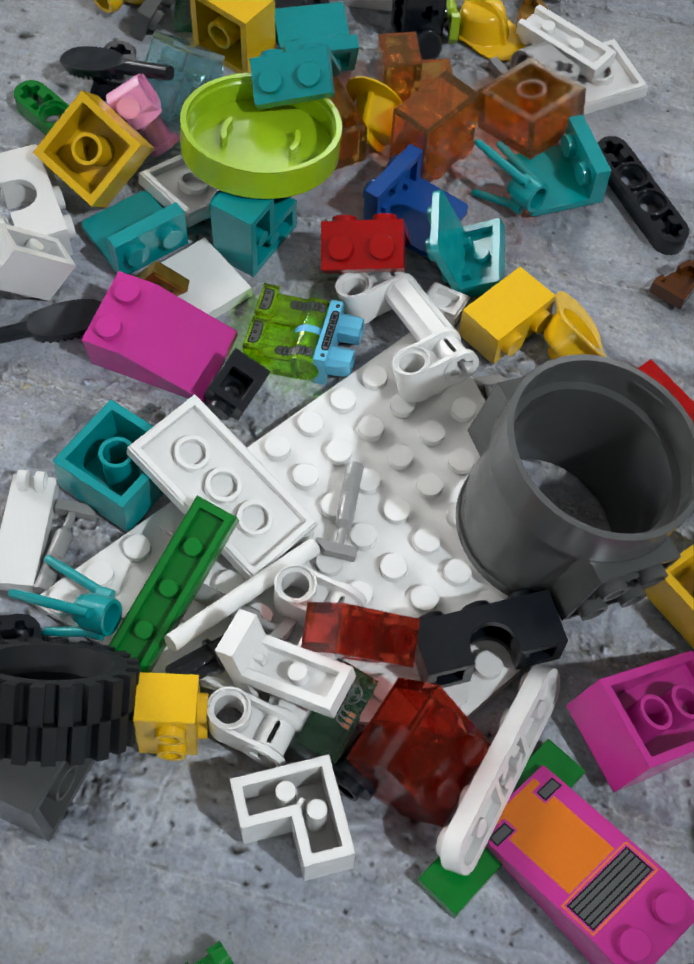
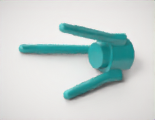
[471,139,548,215]
[8,555,122,641]

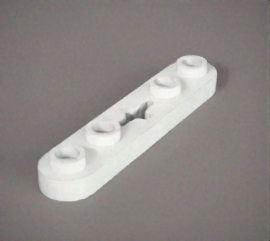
[436,664,560,875]

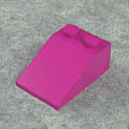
[82,271,238,404]
[566,650,694,793]

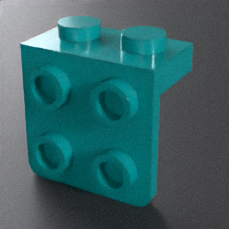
[249,42,341,109]
[426,190,505,297]
[82,191,188,274]

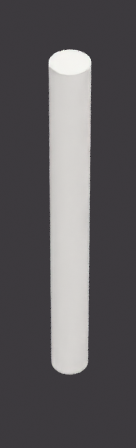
[164,539,320,652]

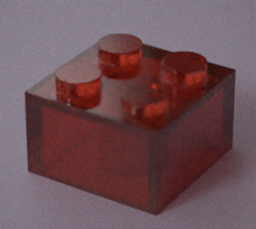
[346,677,491,827]

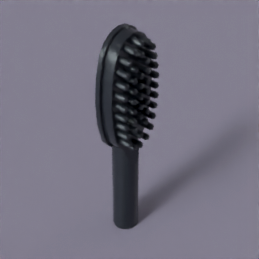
[60,46,174,81]
[0,299,101,344]

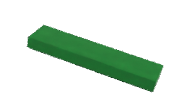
[108,495,240,673]
[417,738,586,919]

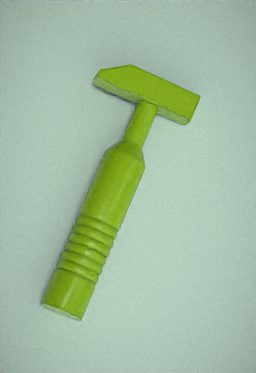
[446,0,461,44]

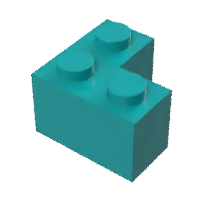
[209,190,297,277]

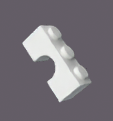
[0,144,77,256]

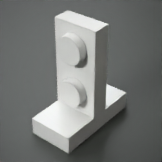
[215,609,356,719]

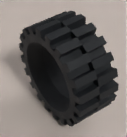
[0,638,141,767]

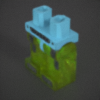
[242,283,364,385]

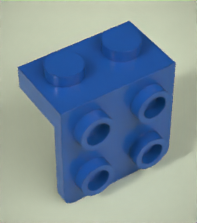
[362,143,468,257]

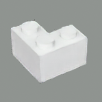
[230,754,355,881]

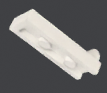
[516,4,616,81]
[0,469,60,593]

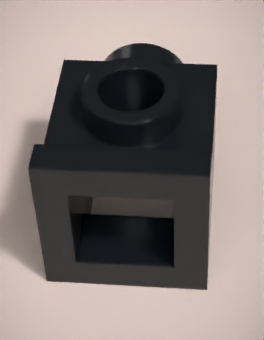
[203,347,271,420]

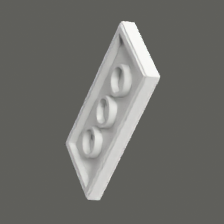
[126,394,319,580]

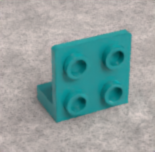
[275,2,359,72]
[507,114,612,217]

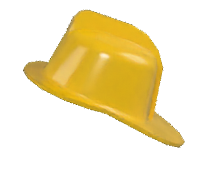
[458,0,526,62]
[346,76,414,153]
[543,291,607,360]

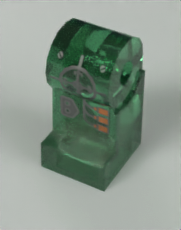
[297,661,379,764]

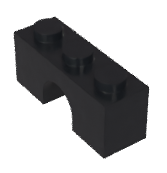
[408,589,568,693]

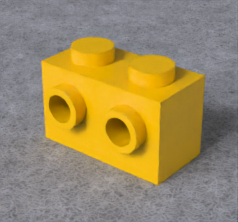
[459,266,556,364]
[133,672,209,761]

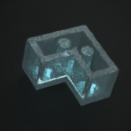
[145,31,225,123]

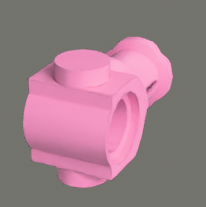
[106,74,180,157]

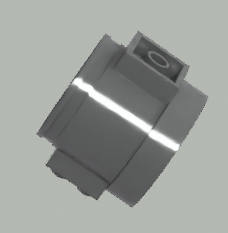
[455,354,694,621]

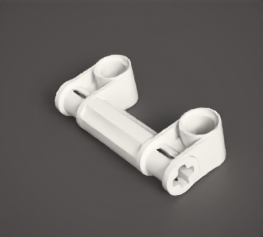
[335,272,479,403]
[207,563,367,768]

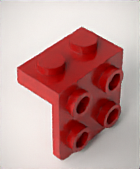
[321,213,410,274]

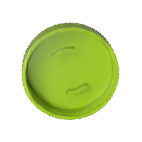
[180,73,342,199]

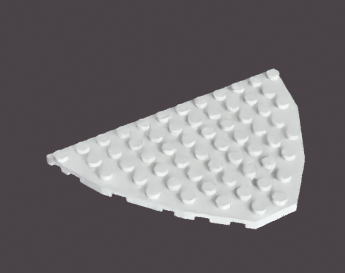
[34,332,521,735]

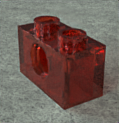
[301,602,420,668]

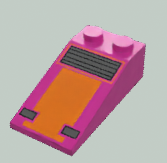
[486,765,694,964]

